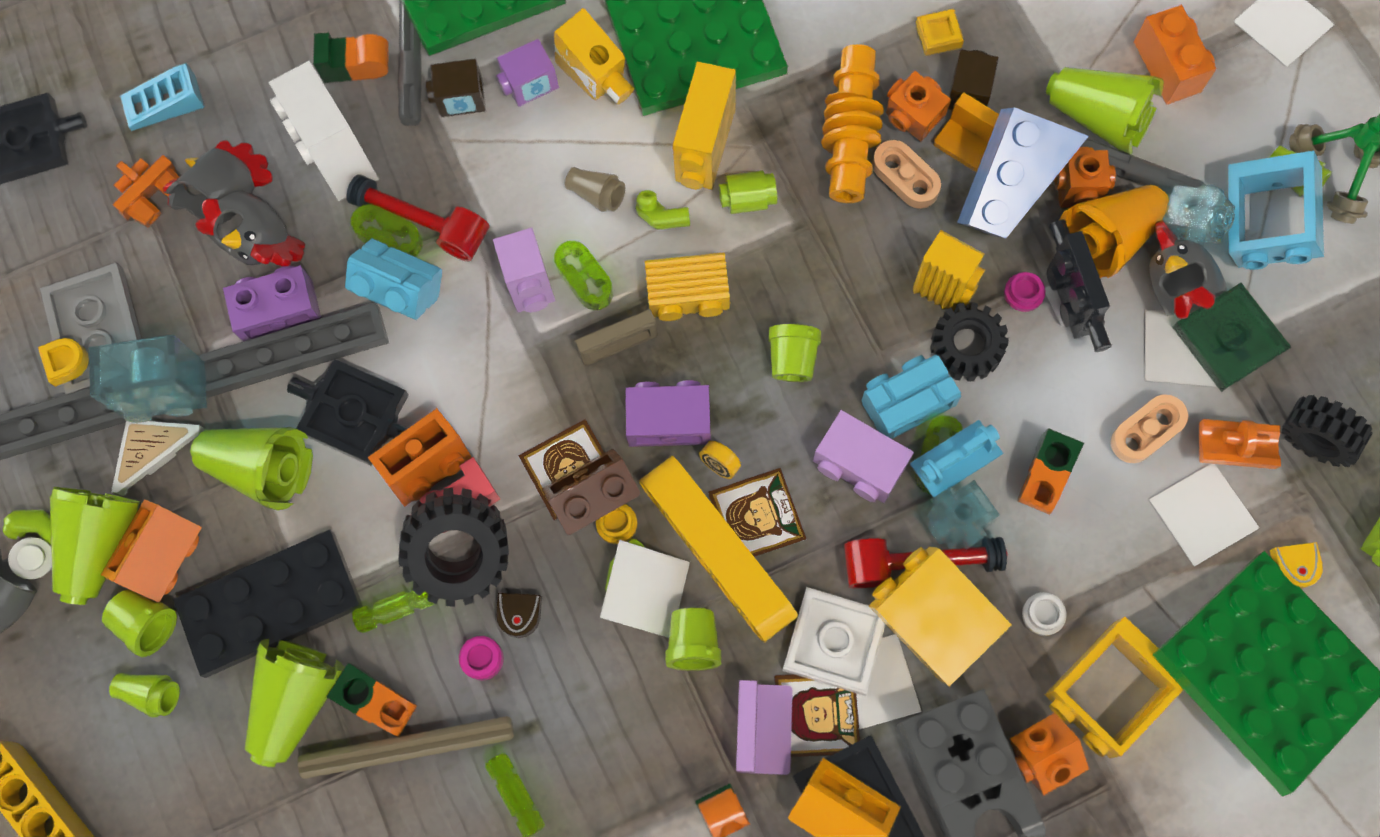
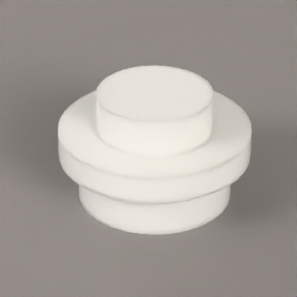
[8,537,52,579]
[1022,592,1067,636]

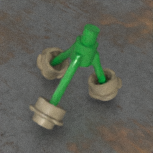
[1289,114,1380,224]

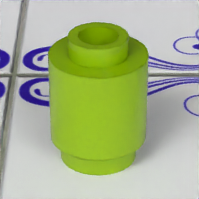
[719,170,777,214]

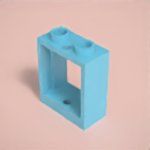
[1228,150,1324,270]

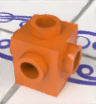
[886,71,951,142]
[1054,147,1116,208]
[1010,713,1089,796]

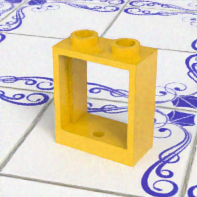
[1044,616,1184,758]

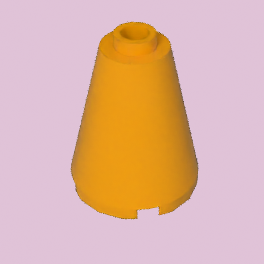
[1059,185,1171,278]

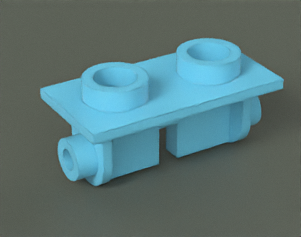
[910,420,1004,498]

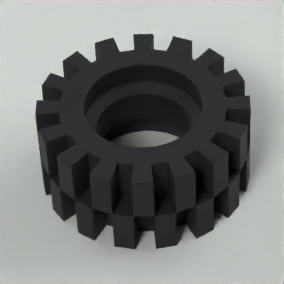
[930,302,1009,382]
[1281,395,1373,467]

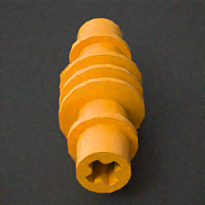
[821,44,884,203]

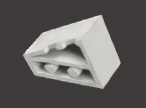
[268,61,379,201]

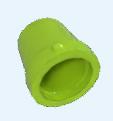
[768,324,821,382]
[102,590,177,657]
[666,608,721,671]

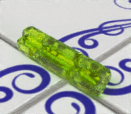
[352,587,434,633]
[485,753,545,837]

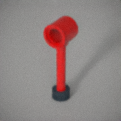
[346,174,490,262]
[844,537,1008,589]

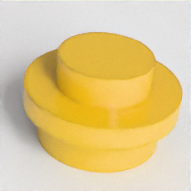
[596,504,638,544]

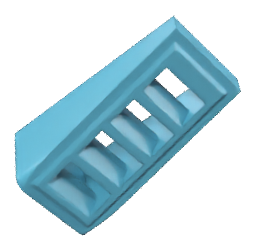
[121,63,205,131]

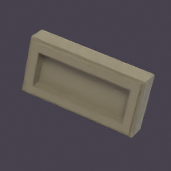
[575,309,658,366]

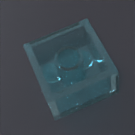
[89,334,207,423]

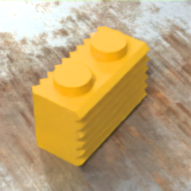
[913,230,986,311]
[645,252,730,321]

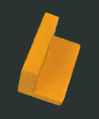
[934,92,999,173]
[788,758,901,837]

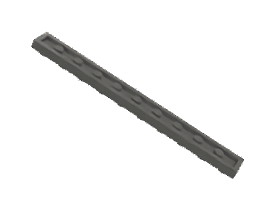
[0,302,389,460]

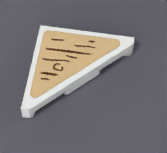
[111,419,205,496]

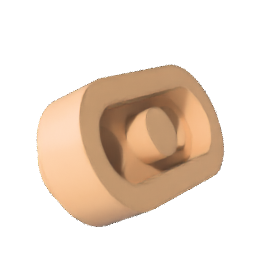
[873,140,941,209]
[1111,395,1188,463]

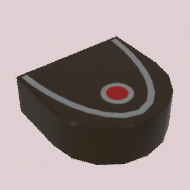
[496,593,542,638]

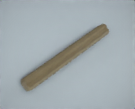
[298,716,514,779]

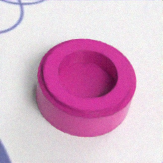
[459,636,504,681]

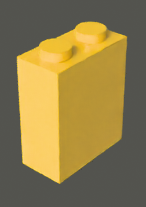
[672,61,736,190]
[869,546,1012,687]

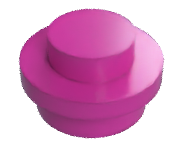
[1004,272,1046,312]

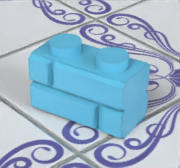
[345,239,443,320]
[861,354,962,439]

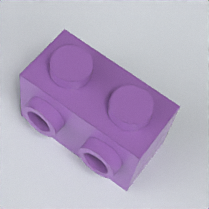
[223,265,321,342]
[626,380,711,447]

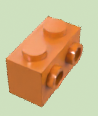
[1134,5,1216,105]
[368,408,472,507]
[101,499,202,603]

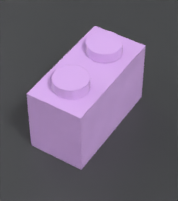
[493,228,555,313]
[813,410,914,503]

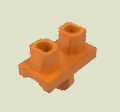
[112,155,187,228]
[1199,419,1281,469]

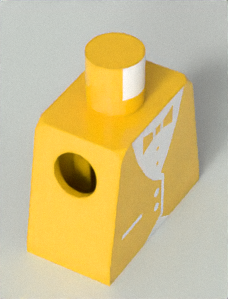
[554,8,634,104]

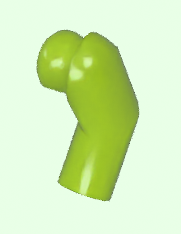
[635,190,690,230]
[2,510,51,546]

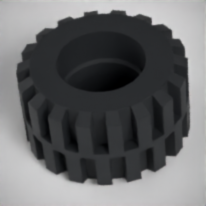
[398,488,509,607]

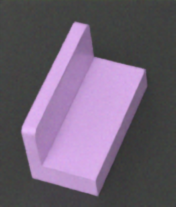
[736,680,792,775]

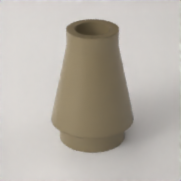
[565,167,625,212]

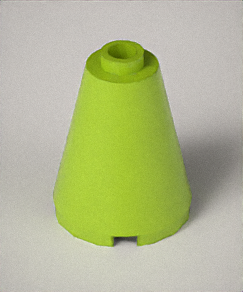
[1046,67,1164,155]
[190,427,313,511]
[50,487,140,605]
[245,639,345,767]

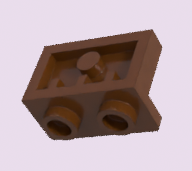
[541,449,640,535]

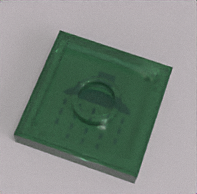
[1172,283,1291,392]

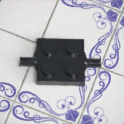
[0,92,87,184]
[1047,219,1112,352]
[287,359,409,466]

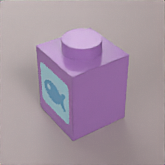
[496,39,559,107]

